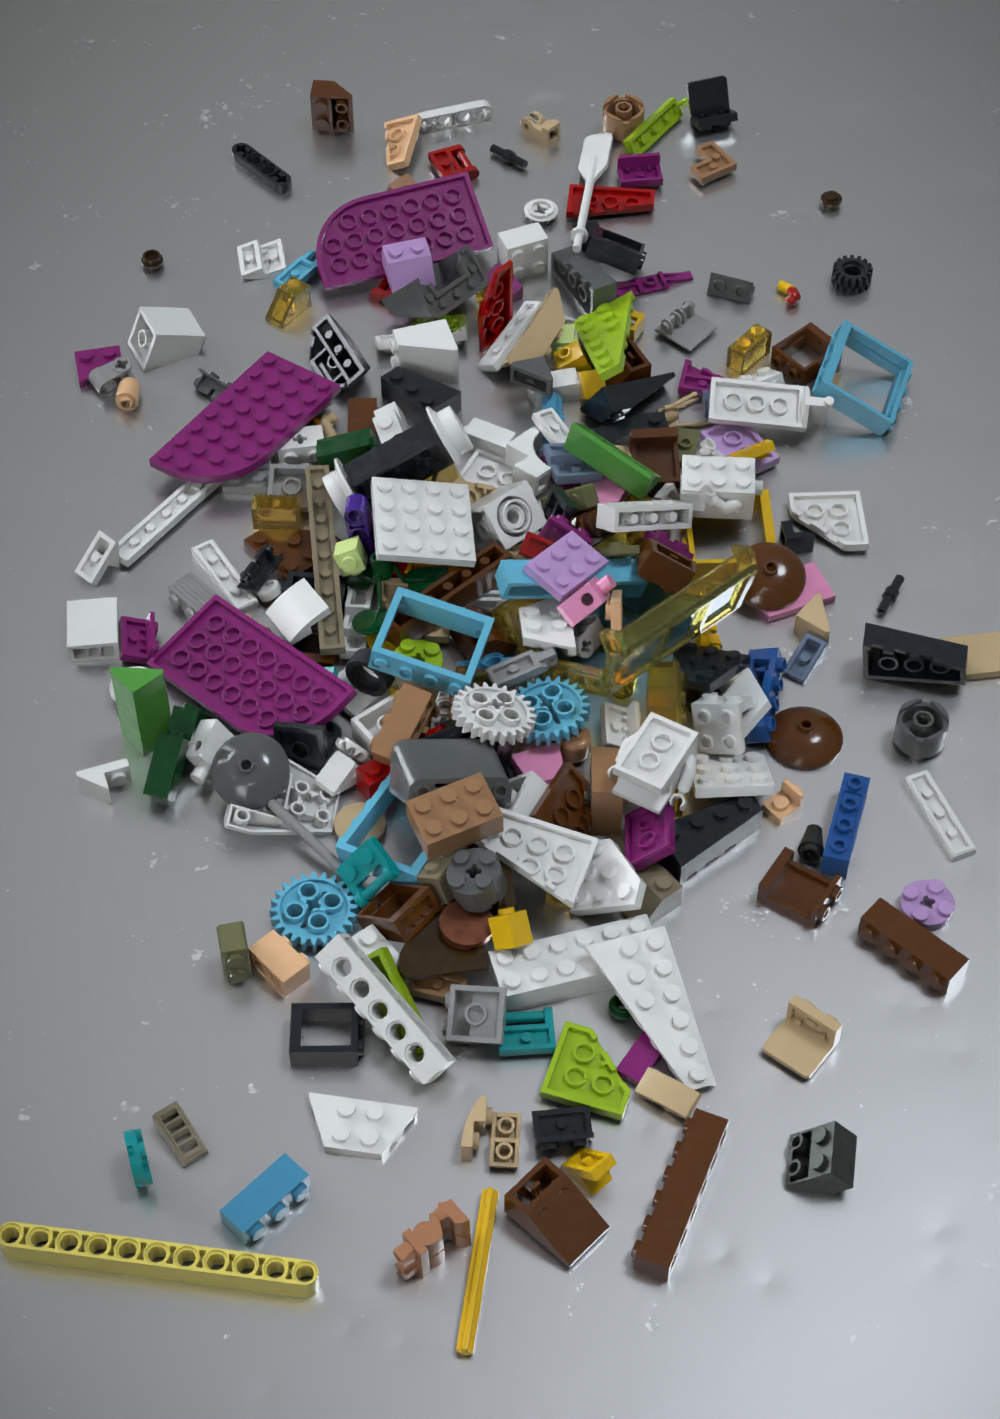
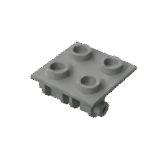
[655,300,718,351]

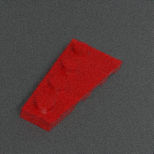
[566,184,655,219]

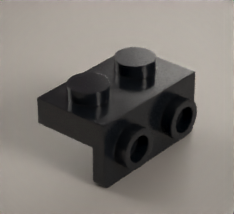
[531,1106,594,1151]

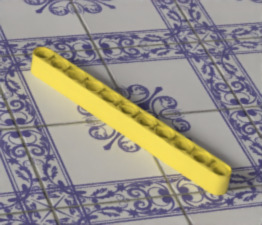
[0,1222,320,1298]

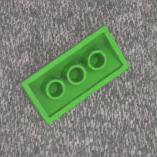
[563,422,661,500]
[110,667,171,757]

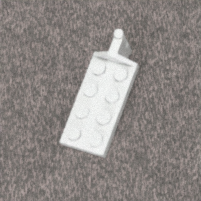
[708,377,834,432]

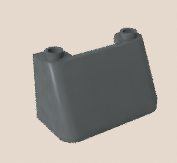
[381,244,488,321]
[389,738,512,804]

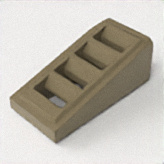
[152,1101,209,1168]

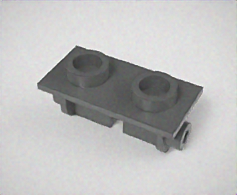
[707,272,755,304]
[194,368,232,400]

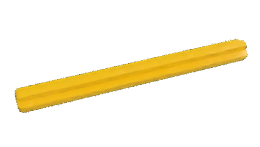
[456,1187,499,1356]

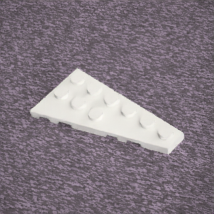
[475,807,599,909]
[584,926,716,1091]

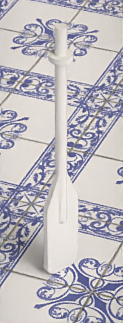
[570,132,613,253]

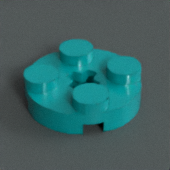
[123,1128,153,1189]

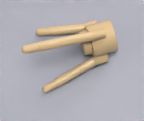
[656,392,709,428]

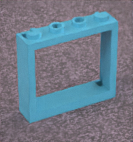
[811,320,914,436]
[368,586,495,696]
[335,774,438,885]

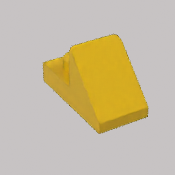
[561,1148,617,1195]

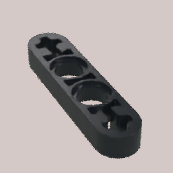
[232,143,292,194]

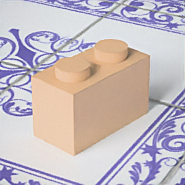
[248,929,311,997]

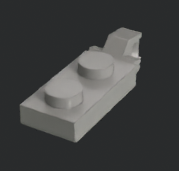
[485,647,558,688]

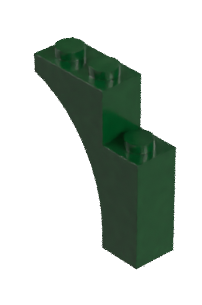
[316,427,381,472]
[143,703,212,802]

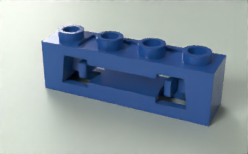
[744,647,787,743]
[820,772,870,880]

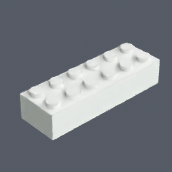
[488,914,652,1012]

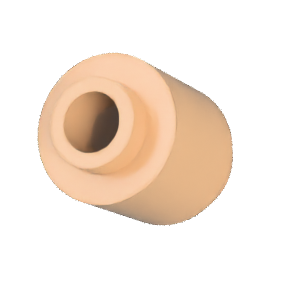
[115,377,141,411]

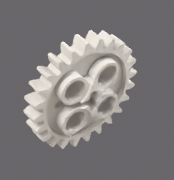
[451,682,537,746]

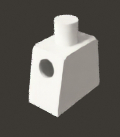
[186,719,234,785]

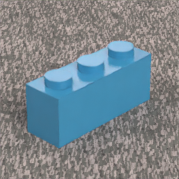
[219,1153,311,1246]

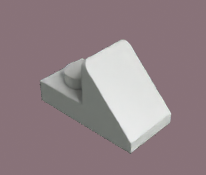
[74,530,120,586]
[314,750,362,797]
[76,758,132,804]

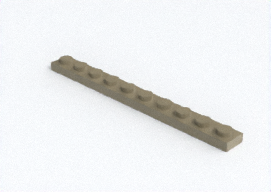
[305,465,346,656]

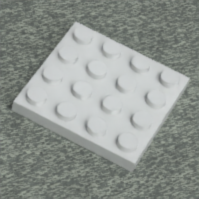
[370,477,476,567]

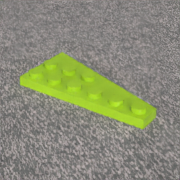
[573,291,636,382]

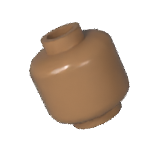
[559,728,591,763]

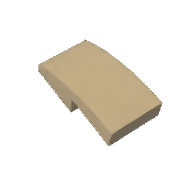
[634,1067,702,1119]
[461,1095,492,1161]
[489,1112,521,1169]

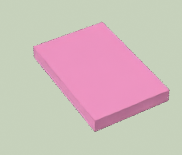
[761,562,836,622]

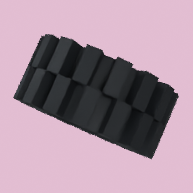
[831,255,873,295]

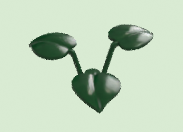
[347,552,449,636]

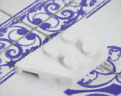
[519,599,576,656]
[692,668,772,738]
[309,1092,418,1160]

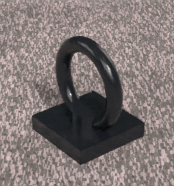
[273,721,342,775]

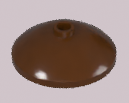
[732,542,806,611]
[766,706,843,770]

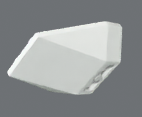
[224,759,340,835]

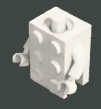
[680,438,763,520]
[607,712,699,814]

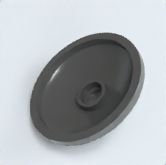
[211,732,290,810]

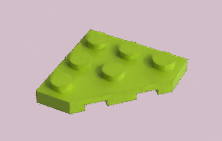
[540,1021,631,1121]

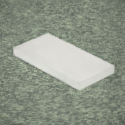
[457,449,554,510]

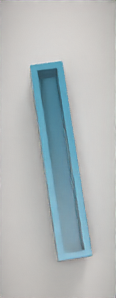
[495,558,648,599]

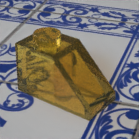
[265,276,312,329]

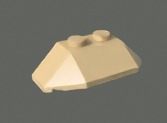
[501,287,565,368]

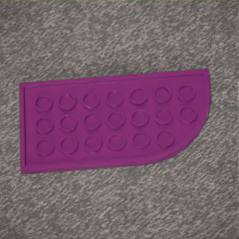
[316,171,494,292]
[149,351,341,483]
[146,594,357,739]

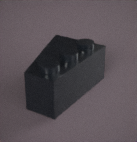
[381,366,462,428]

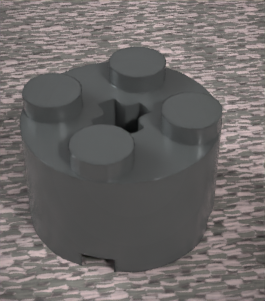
[893,699,949,761]
[446,848,508,912]

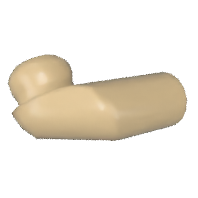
[320,412,339,438]

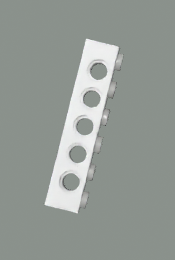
[315,933,456,1085]

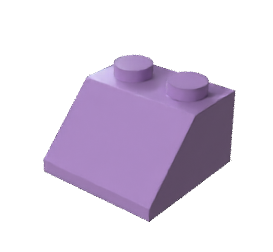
[382,237,436,293]

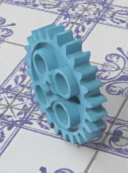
[515,676,591,747]
[270,871,358,952]

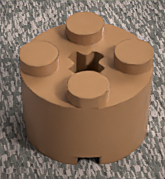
[602,94,645,144]

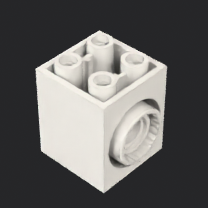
[470,480,546,552]

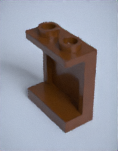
[629,427,681,493]
[757,847,843,928]

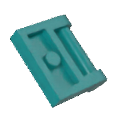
[336,836,400,908]
[499,1007,556,1057]

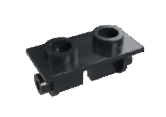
[237,544,283,593]

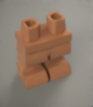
[393,1199,471,1280]

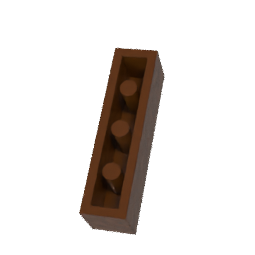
[858,897,970,995]

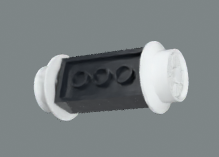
[322,405,473,517]

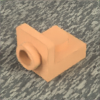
[762,779,804,826]

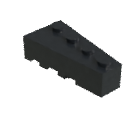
[863,623,968,685]
[663,796,763,884]

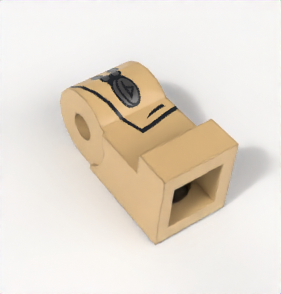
[520,111,560,148]

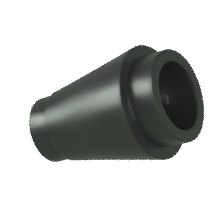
[797,824,824,863]

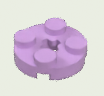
[899,879,955,931]

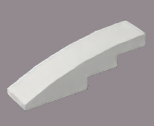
[340,584,375,659]

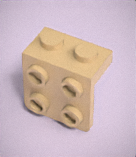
[763,995,842,1079]

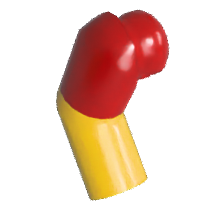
[776,280,801,306]

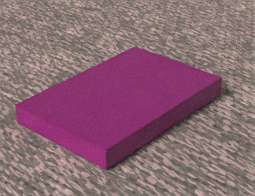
[625,799,675,872]

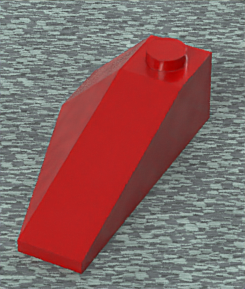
[478,260,513,353]

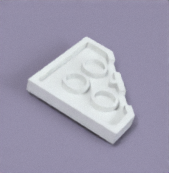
[788,491,869,551]
[570,838,647,916]

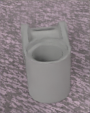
[89,357,135,397]
[561,614,608,658]

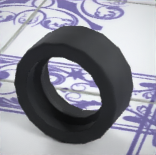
[345,648,395,697]

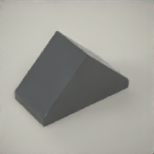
[510,356,553,398]

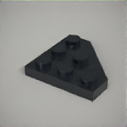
[672,642,751,694]

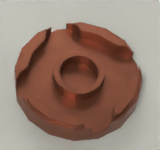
[439,901,493,950]

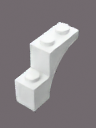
[372,401,409,444]
[505,425,551,497]

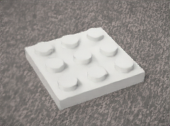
[692,752,775,798]

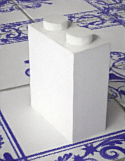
[67,597,120,663]

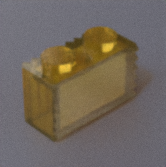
[726,324,772,375]
[251,494,303,530]

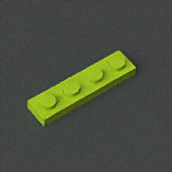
[622,97,683,155]

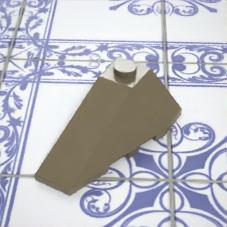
[603,833,683,925]

